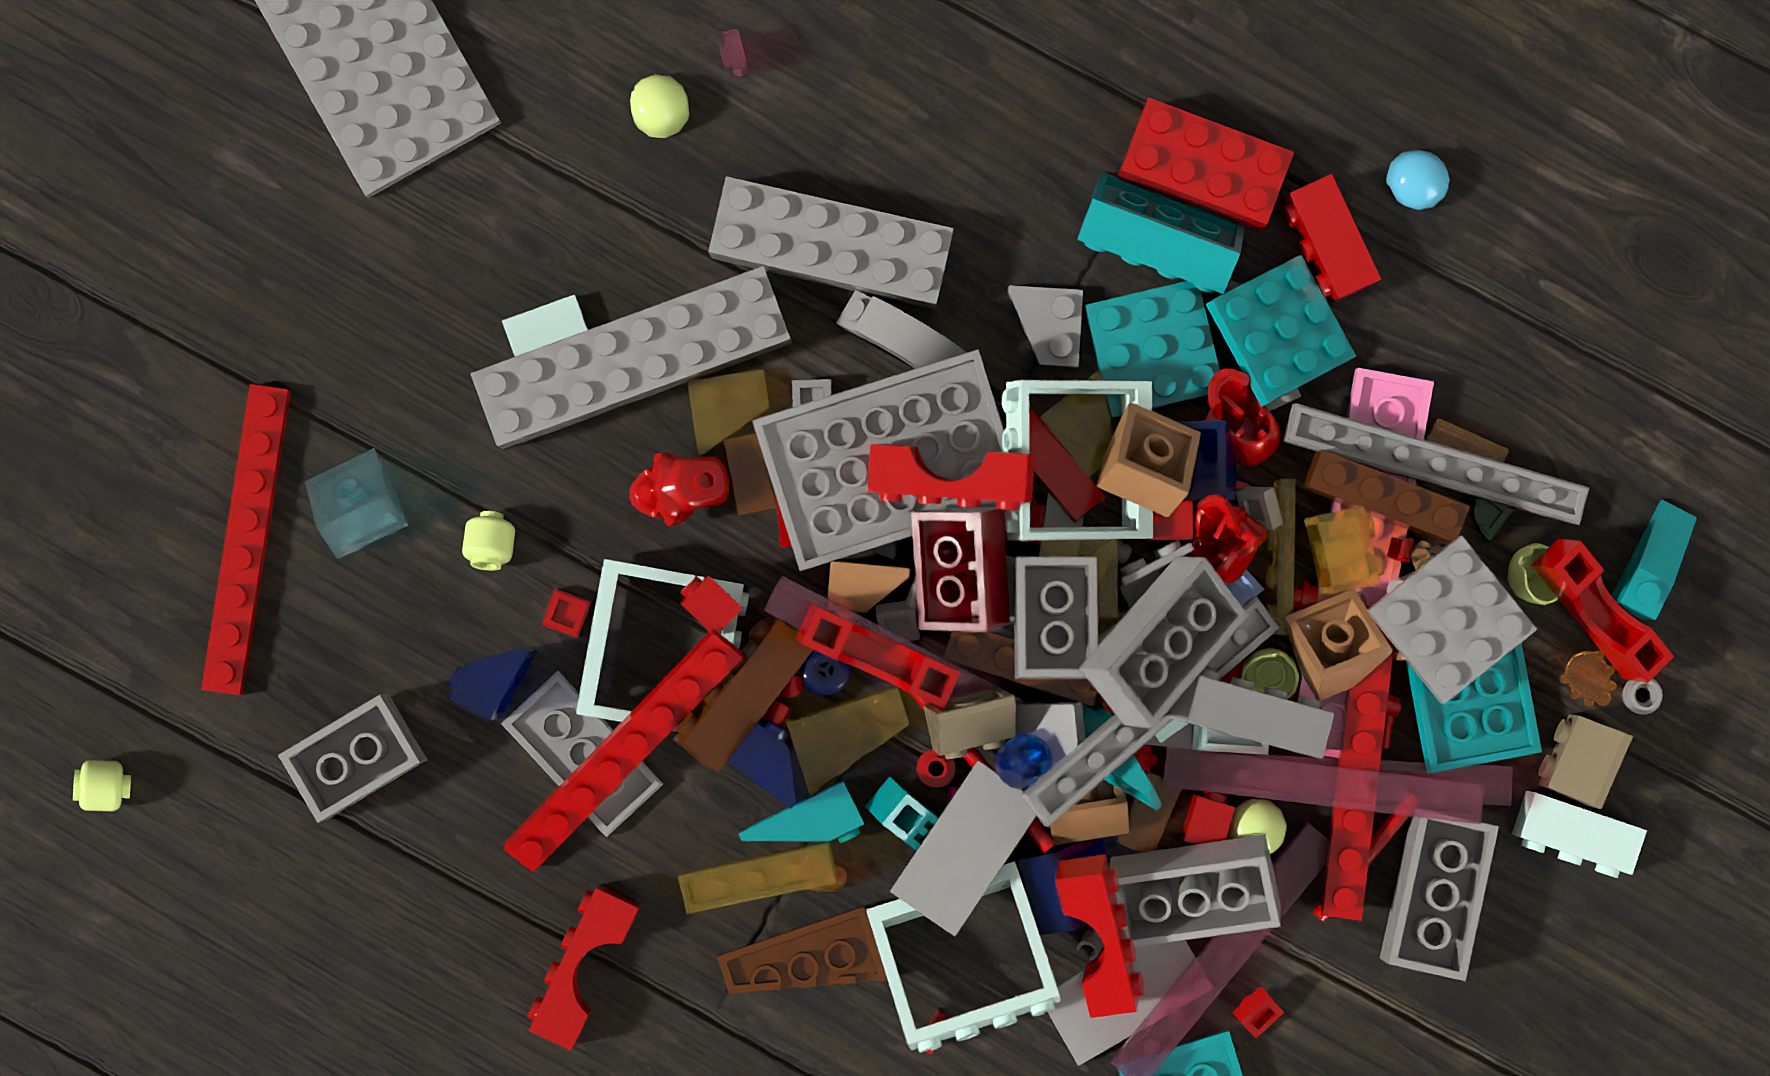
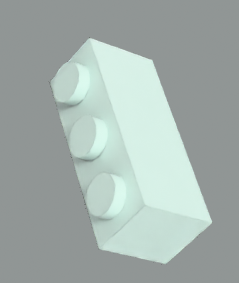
[1512,790,1647,878]

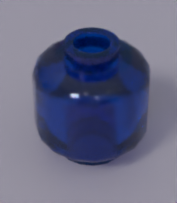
[800,650,851,695]
[994,732,1053,790]

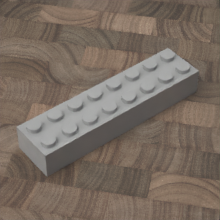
[470,266,792,450]

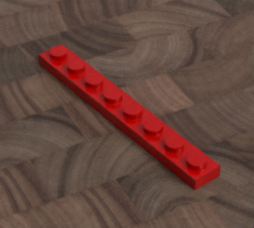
[201,384,291,695]
[1320,605,1394,921]
[504,628,743,872]

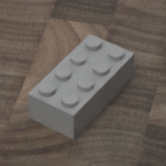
[1080,557,1248,729]
[1380,807,1499,981]
[1109,834,1281,947]

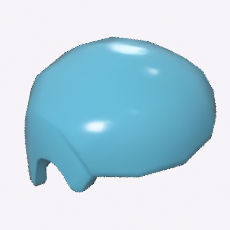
[1386,149,1450,210]

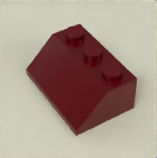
[911,506,1010,632]

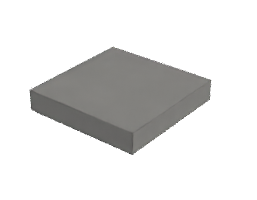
[1013,702,1085,782]

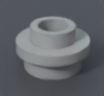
[1622,678,1663,714]

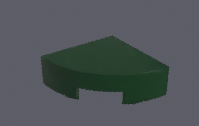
[1472,497,1514,541]

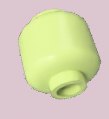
[462,511,515,571]
[73,760,131,812]

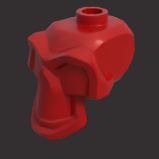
[1200,368,1281,467]
[629,452,729,527]
[1190,494,1267,585]

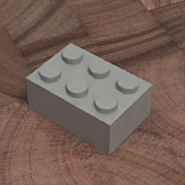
[1014,557,1098,679]
[278,694,427,823]

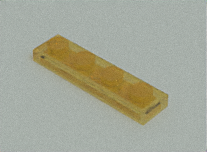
[1266,479,1296,635]
[678,842,838,914]

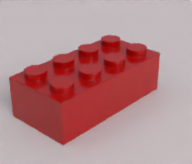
[1117,97,1294,232]

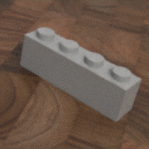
[1169,669,1335,759]

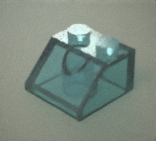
[305,448,408,559]

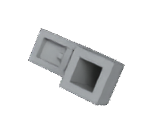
[836,290,967,369]

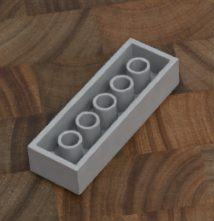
[708,176,954,310]

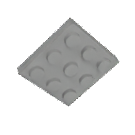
[1366,536,1537,704]

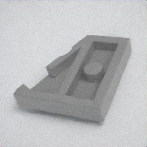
[1008,285,1083,368]

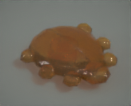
[1560,650,1617,707]

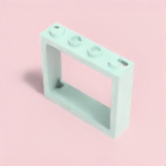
[1002,380,1153,540]
[576,559,749,732]
[866,861,1061,1053]

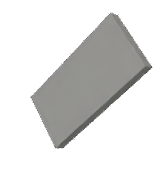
[501,671,664,837]
[890,761,1036,936]
[1047,940,1213,1066]

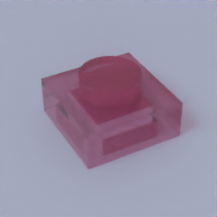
[719,28,750,77]

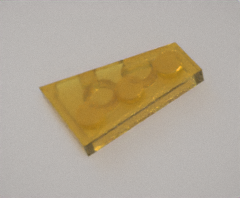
[786,686,909,796]

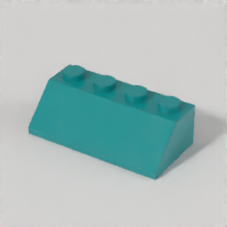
[1077,172,1246,294]

